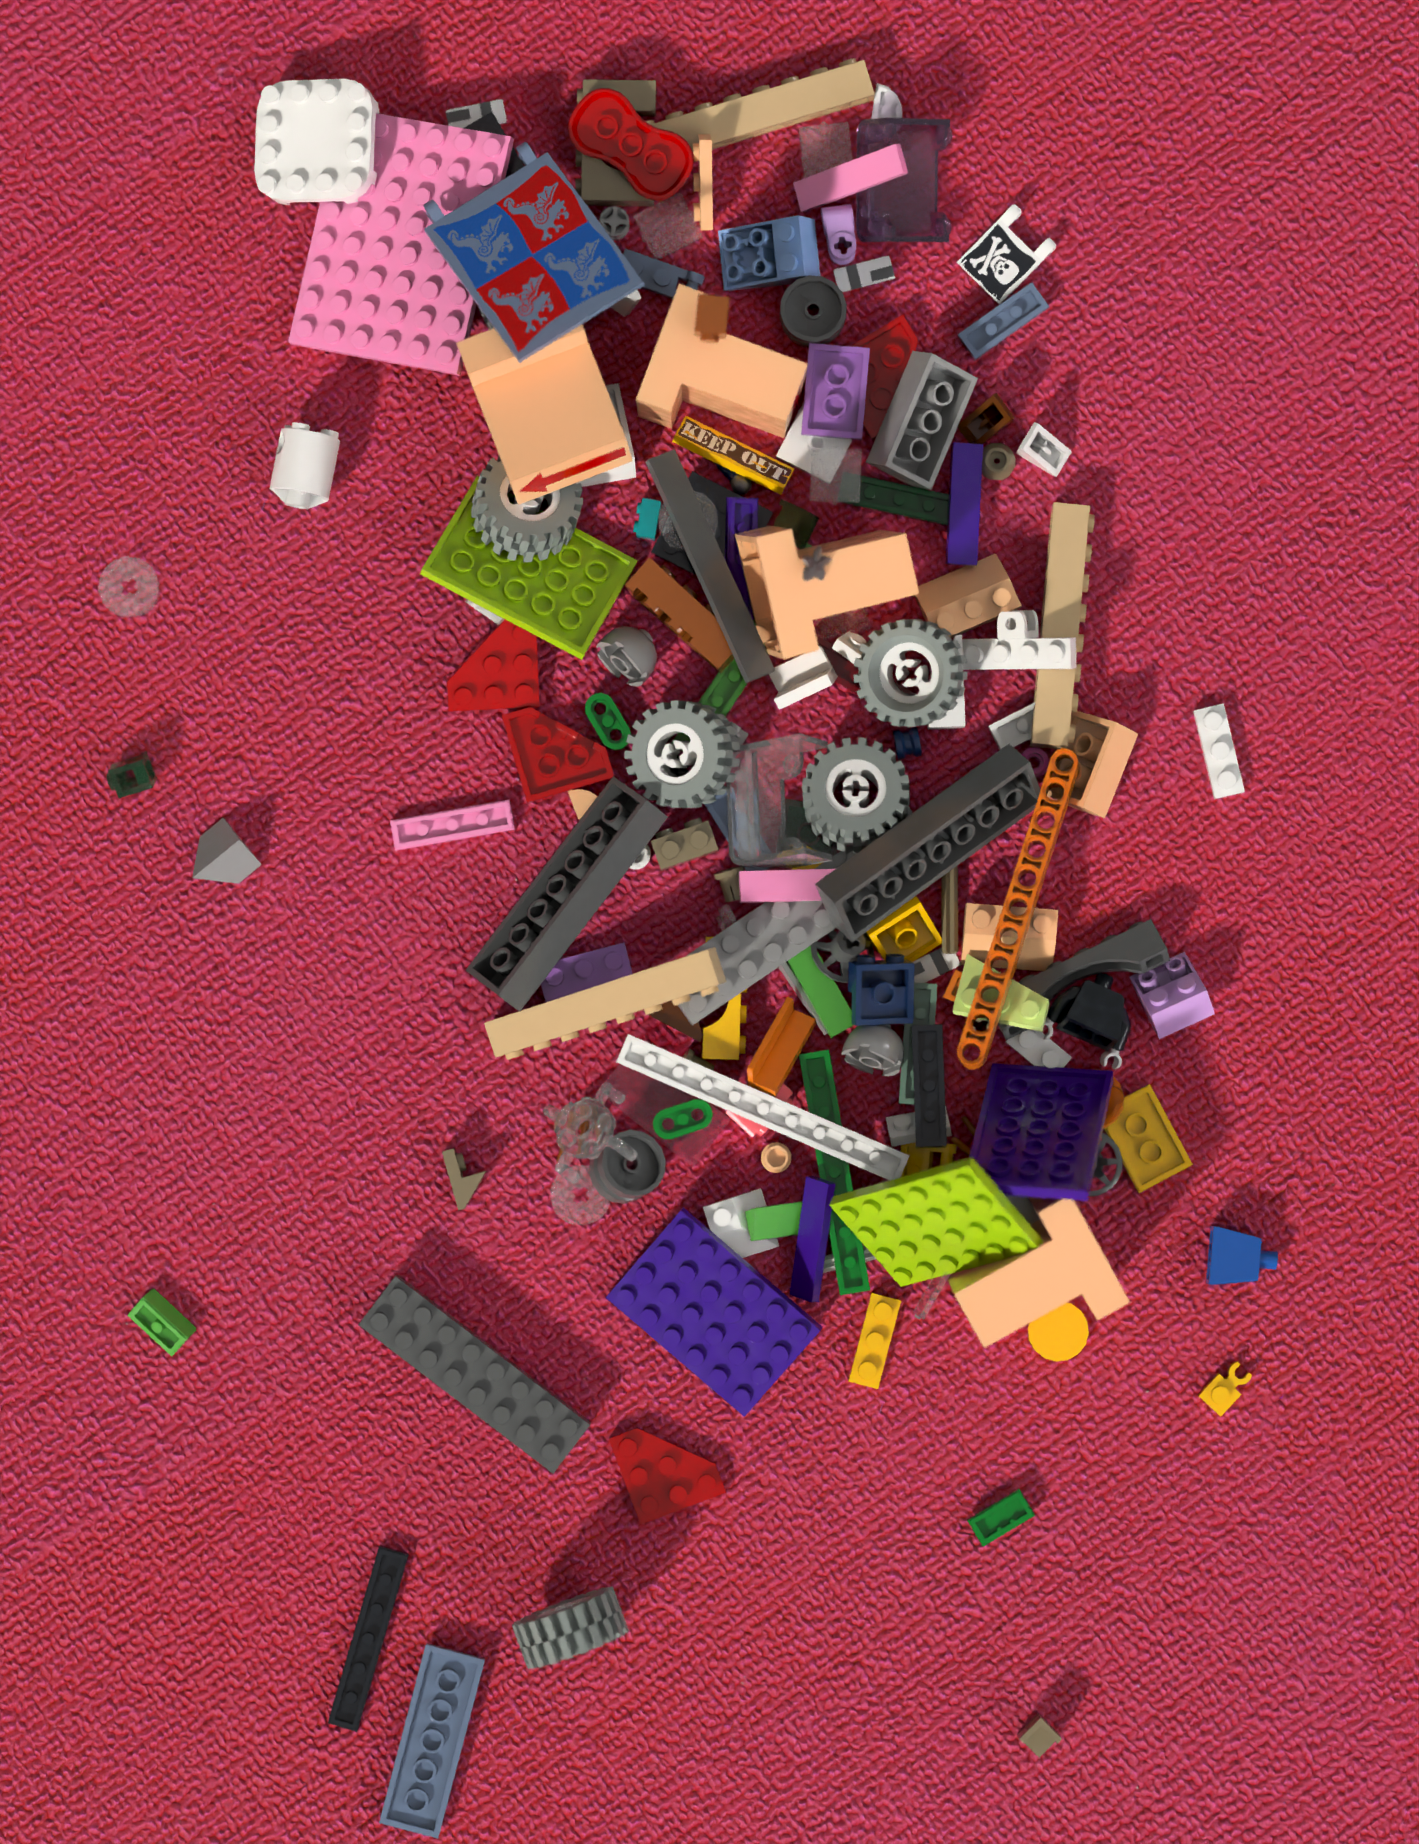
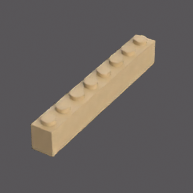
[646,58,875,150]
[1030,502,1095,749]
[484,947,727,1060]

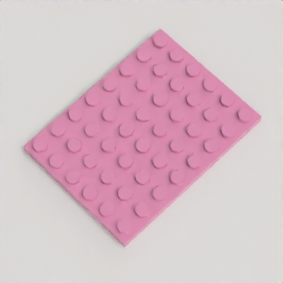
[288,114,514,376]

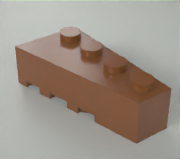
[625,557,734,674]

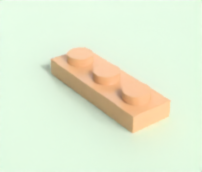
[692,134,713,230]

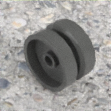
[780,276,847,348]
[589,1130,666,1204]

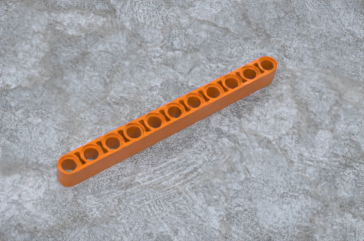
[957,748,1079,1070]

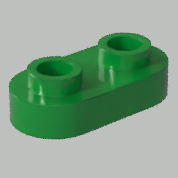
[585,693,631,750]
[653,1099,713,1139]

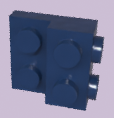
[848,954,914,1026]

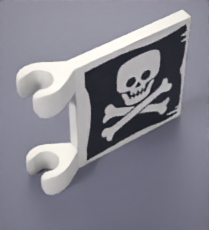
[957,204,1056,305]

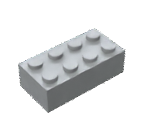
[866,351,978,490]

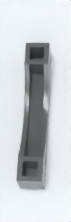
[998,919,1170,1040]

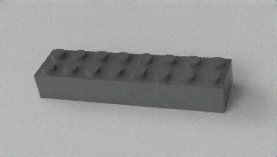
[815,744,1040,942]
[466,776,668,1012]
[358,1275,591,1473]

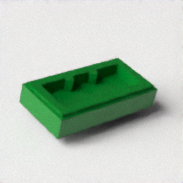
[967,1488,1035,1547]

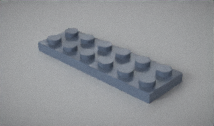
[379,1643,485,1838]

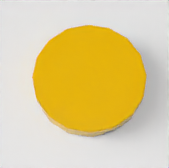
[1028,1302,1089,1362]

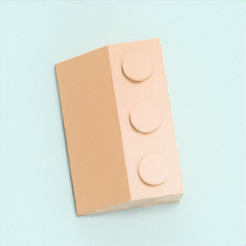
[915,553,1021,638]
[1047,711,1138,818]
[961,903,1058,971]

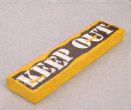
[672,416,794,495]

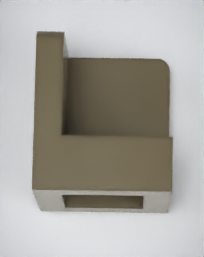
[1017,1713,1062,1758]

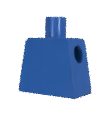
[1206,1226,1278,1285]

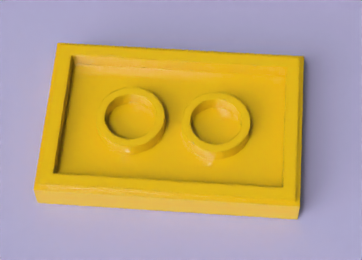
[1104,1084,1193,1193]

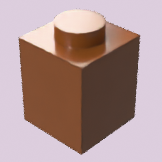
[695,294,729,343]

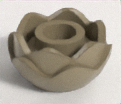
[982,443,1016,480]

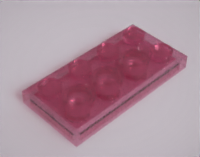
[598,1064,731,1167]

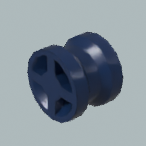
[893,726,922,760]

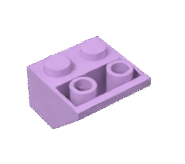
[1130,952,1215,1039]

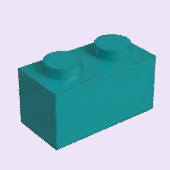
[633,498,661,540]

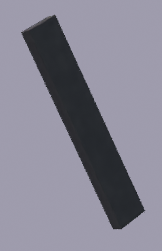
[328,1546,409,1732]

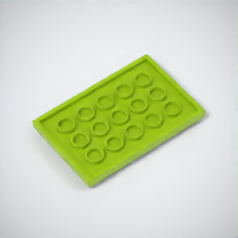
[420,476,638,660]
[829,1157,1044,1287]

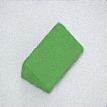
[745,1201,802,1241]
[127,1289,196,1357]

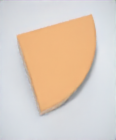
[568,789,598,820]

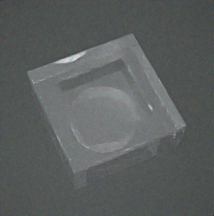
[716,904,737,931]

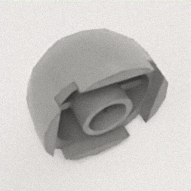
[596,626,657,687]
[841,1024,904,1076]

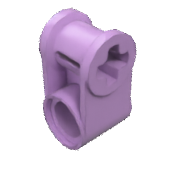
[821,204,856,265]

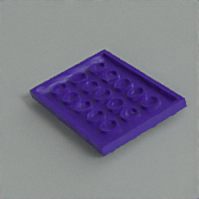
[969,1063,1113,1201]
[606,1207,823,1417]

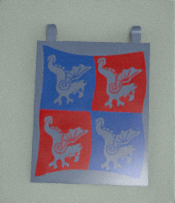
[423,142,644,363]

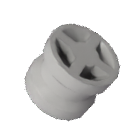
[599,206,630,240]

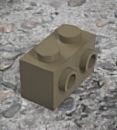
[651,818,718,871]

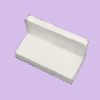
[769,646,838,710]

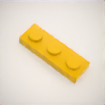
[848,1292,901,1389]

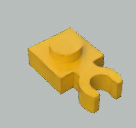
[1198,1361,1252,1417]

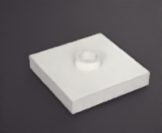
[776,402,852,484]

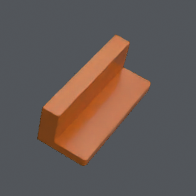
[747,997,816,1097]

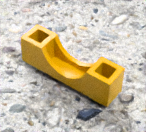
[702,937,747,1060]

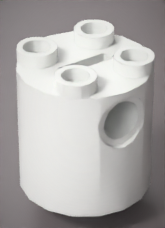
[269,422,340,509]

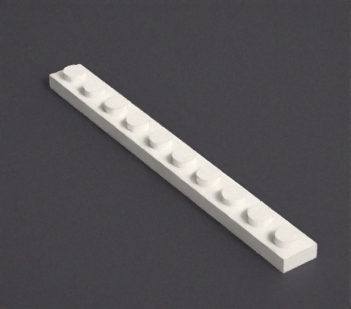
[616,1034,909,1180]

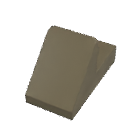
[442,1148,487,1211]

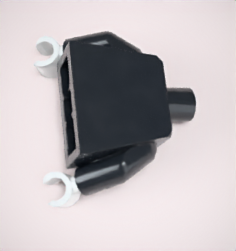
[1034,973,1131,1069]

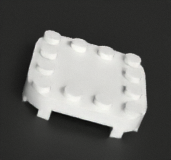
[254,79,380,205]

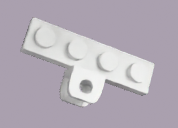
[962,610,1077,670]

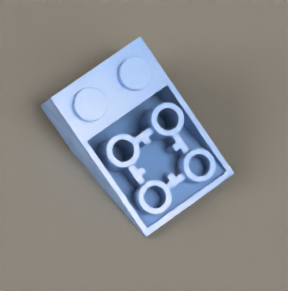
[718,215,820,291]

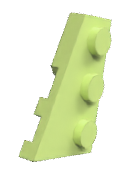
[952,954,1050,1032]

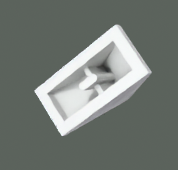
[1016,422,1072,477]

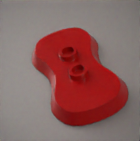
[567,88,694,201]

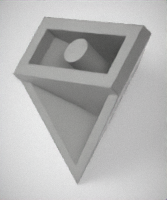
[192,818,262,884]

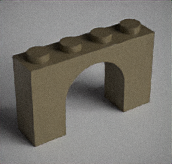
[575,79,656,207]

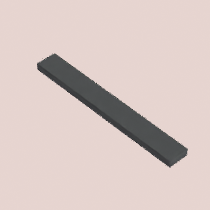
[645,449,775,684]

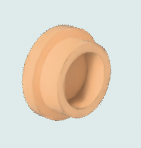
[761,1142,791,1173]

